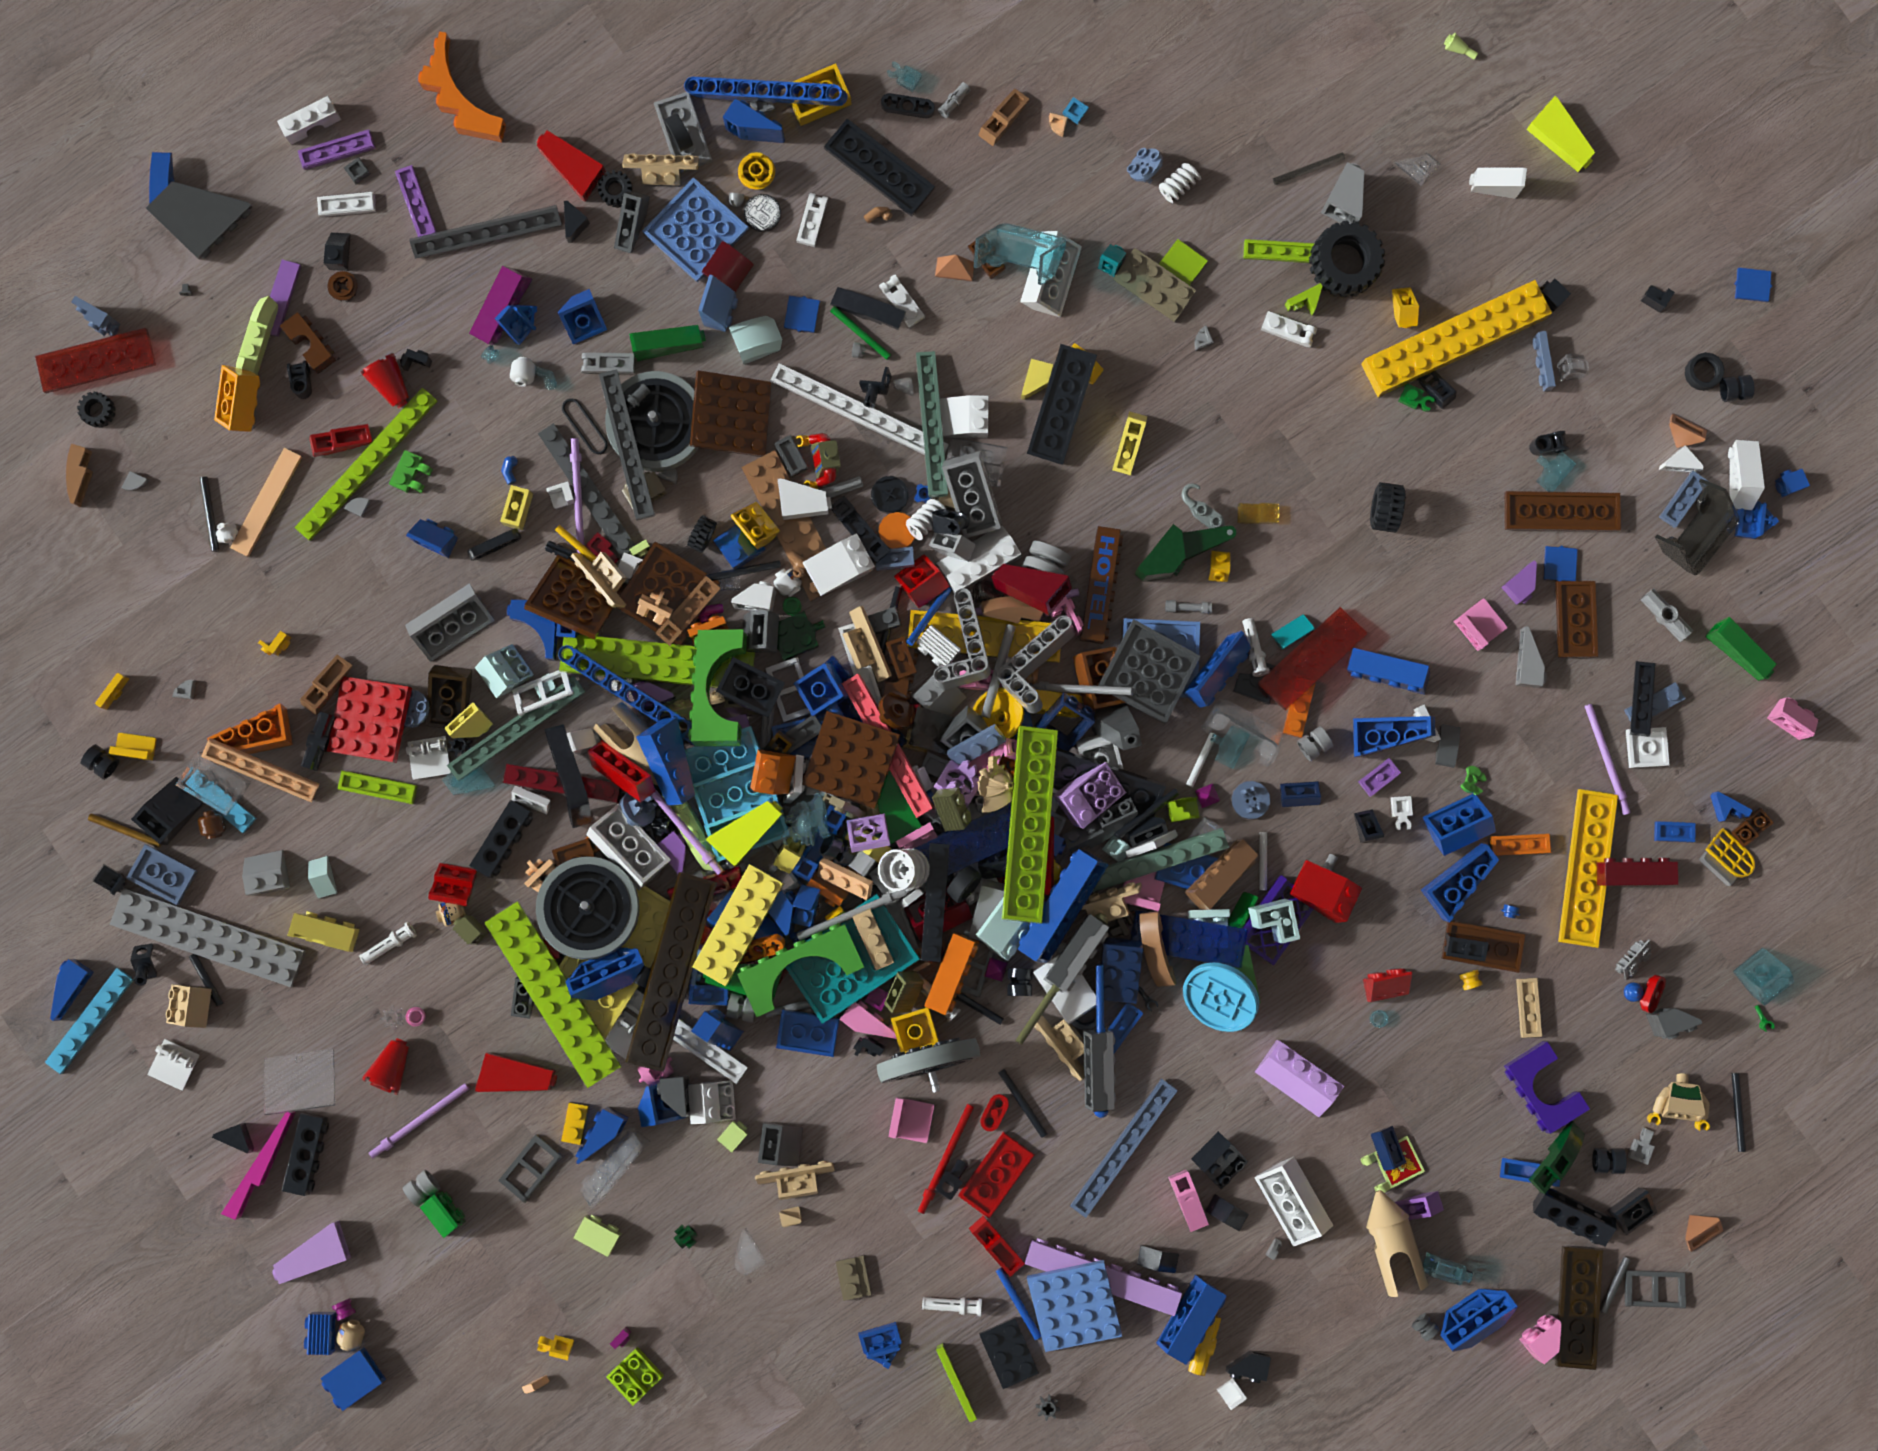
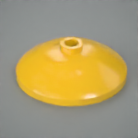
[973,688,1024,739]

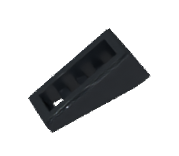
[1417,371,1457,409]

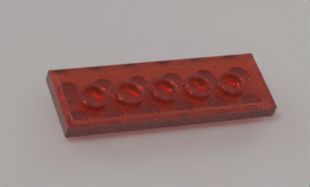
[35,328,156,394]
[1258,607,1367,711]

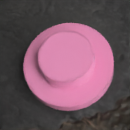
[405,1007,426,1026]

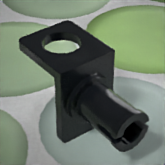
[859,367,892,408]
[130,943,157,986]
[935,1159,968,1200]

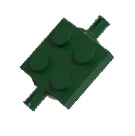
[777,611,826,661]

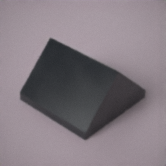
[1607,1187,1657,1235]

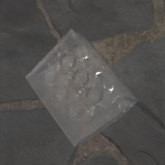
[580,1127,651,1209]

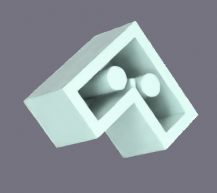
[1248,899,1300,943]

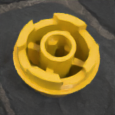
[738,152,775,190]

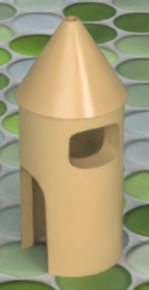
[594,702,658,785]
[1366,1190,1428,1297]

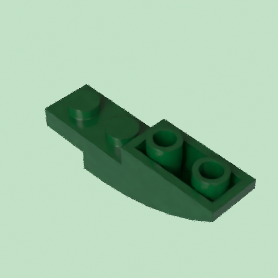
[1528,1121,1585,1194]

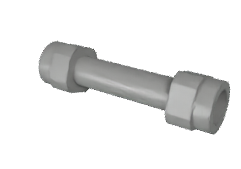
[1165,600,1212,614]

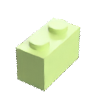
[574,1214,622,1257]

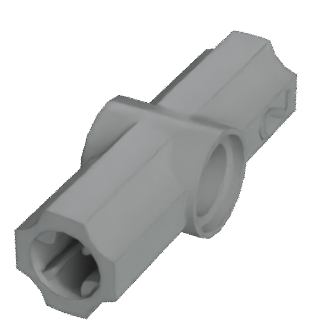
[1641,588,1693,642]

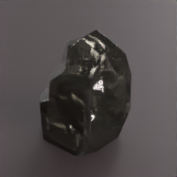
[972,581,1007,605]

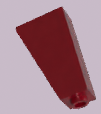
[992,564,1072,615]

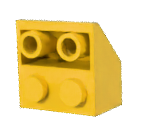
[731,502,780,550]

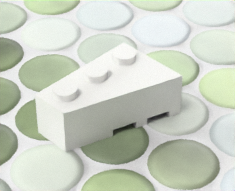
[1728,440,1765,510]

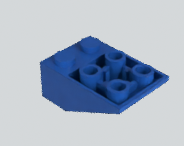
[723,98,785,143]
[576,1107,629,1164]

